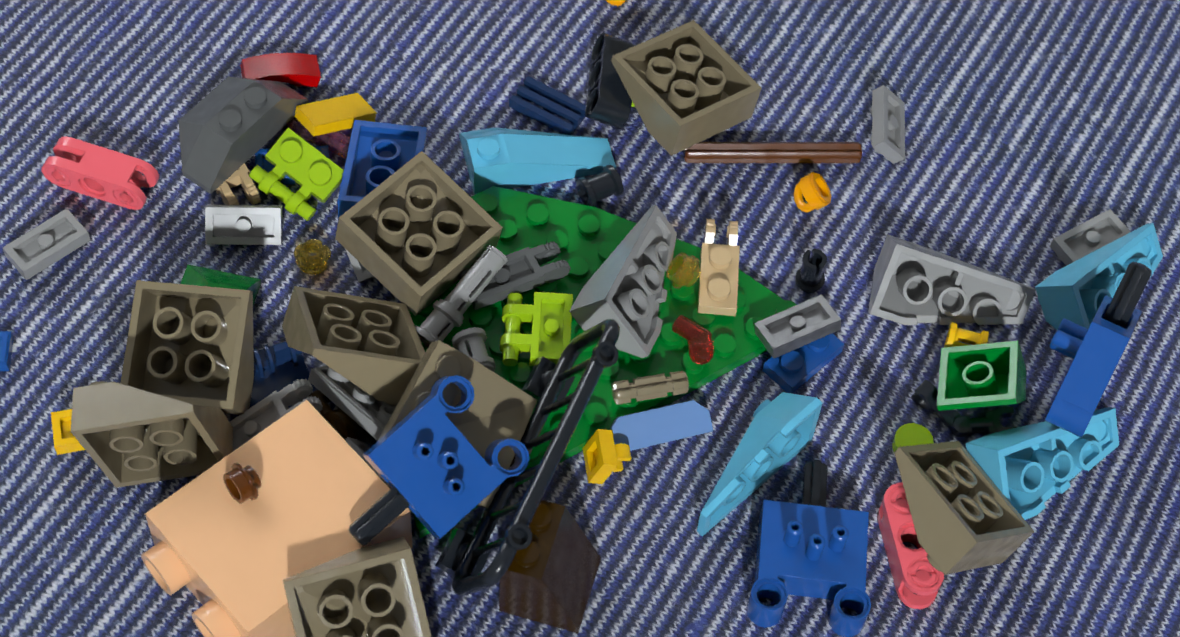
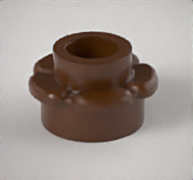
[223,463,261,504]

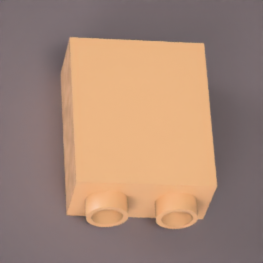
[141,400,413,637]

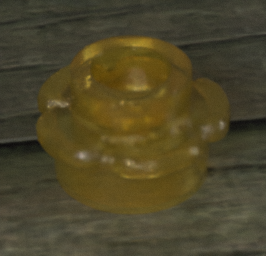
[294,239,331,275]
[666,253,701,289]

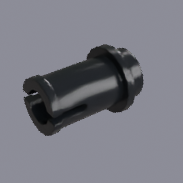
[795,249,827,293]

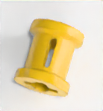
[944,322,989,347]

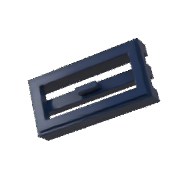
[509,76,586,135]

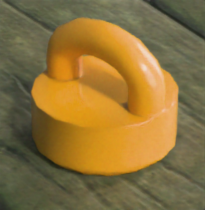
[794,172,831,213]

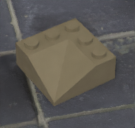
[611,20,762,156]
[335,151,503,316]
[120,280,254,415]
[282,286,425,406]
[378,340,537,509]
[71,381,233,488]
[894,441,1034,575]
[283,537,431,637]

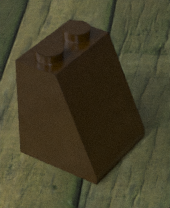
[499,500,601,633]

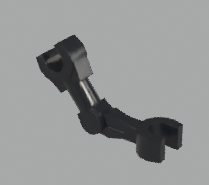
[911,379,1017,437]

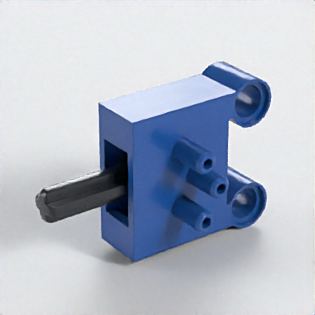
[1044,262,1152,438]
[348,375,529,545]
[746,460,871,637]

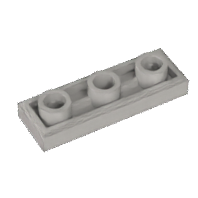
[308,366,396,441]

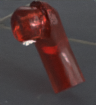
[672,315,714,365]

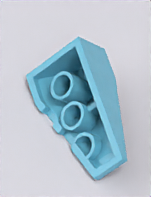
[459,127,616,195]
[1035,223,1163,330]
[697,392,823,536]
[966,407,1119,520]

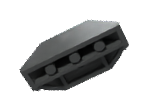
[178,76,309,194]

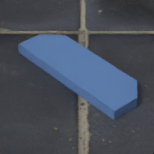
[609,400,713,451]

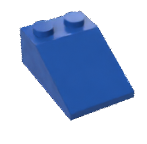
[338,120,427,219]

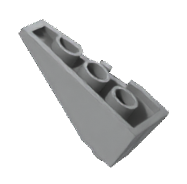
[569,205,677,358]
[868,234,1036,325]

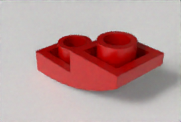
[240,53,321,88]

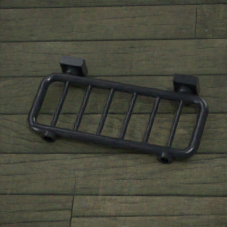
[435,319,620,596]

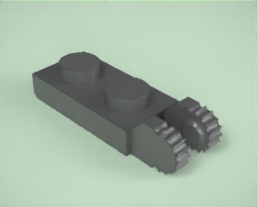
[459,242,571,310]

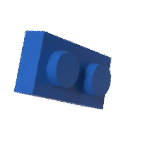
[762,333,844,393]

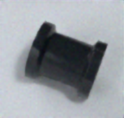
[576,165,624,207]

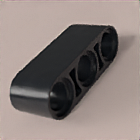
[585,33,636,129]

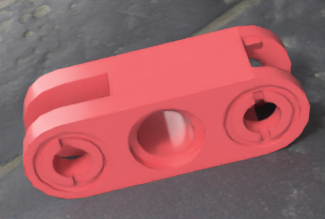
[41,136,159,210]
[877,483,944,609]

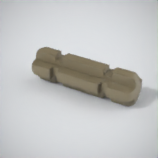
[611,370,689,404]

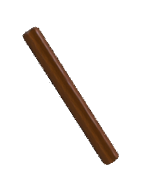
[684,142,862,163]

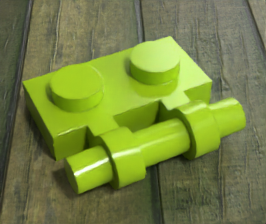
[249,128,344,221]
[500,292,573,366]

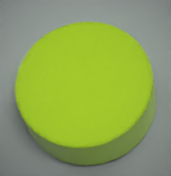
[892,423,934,452]

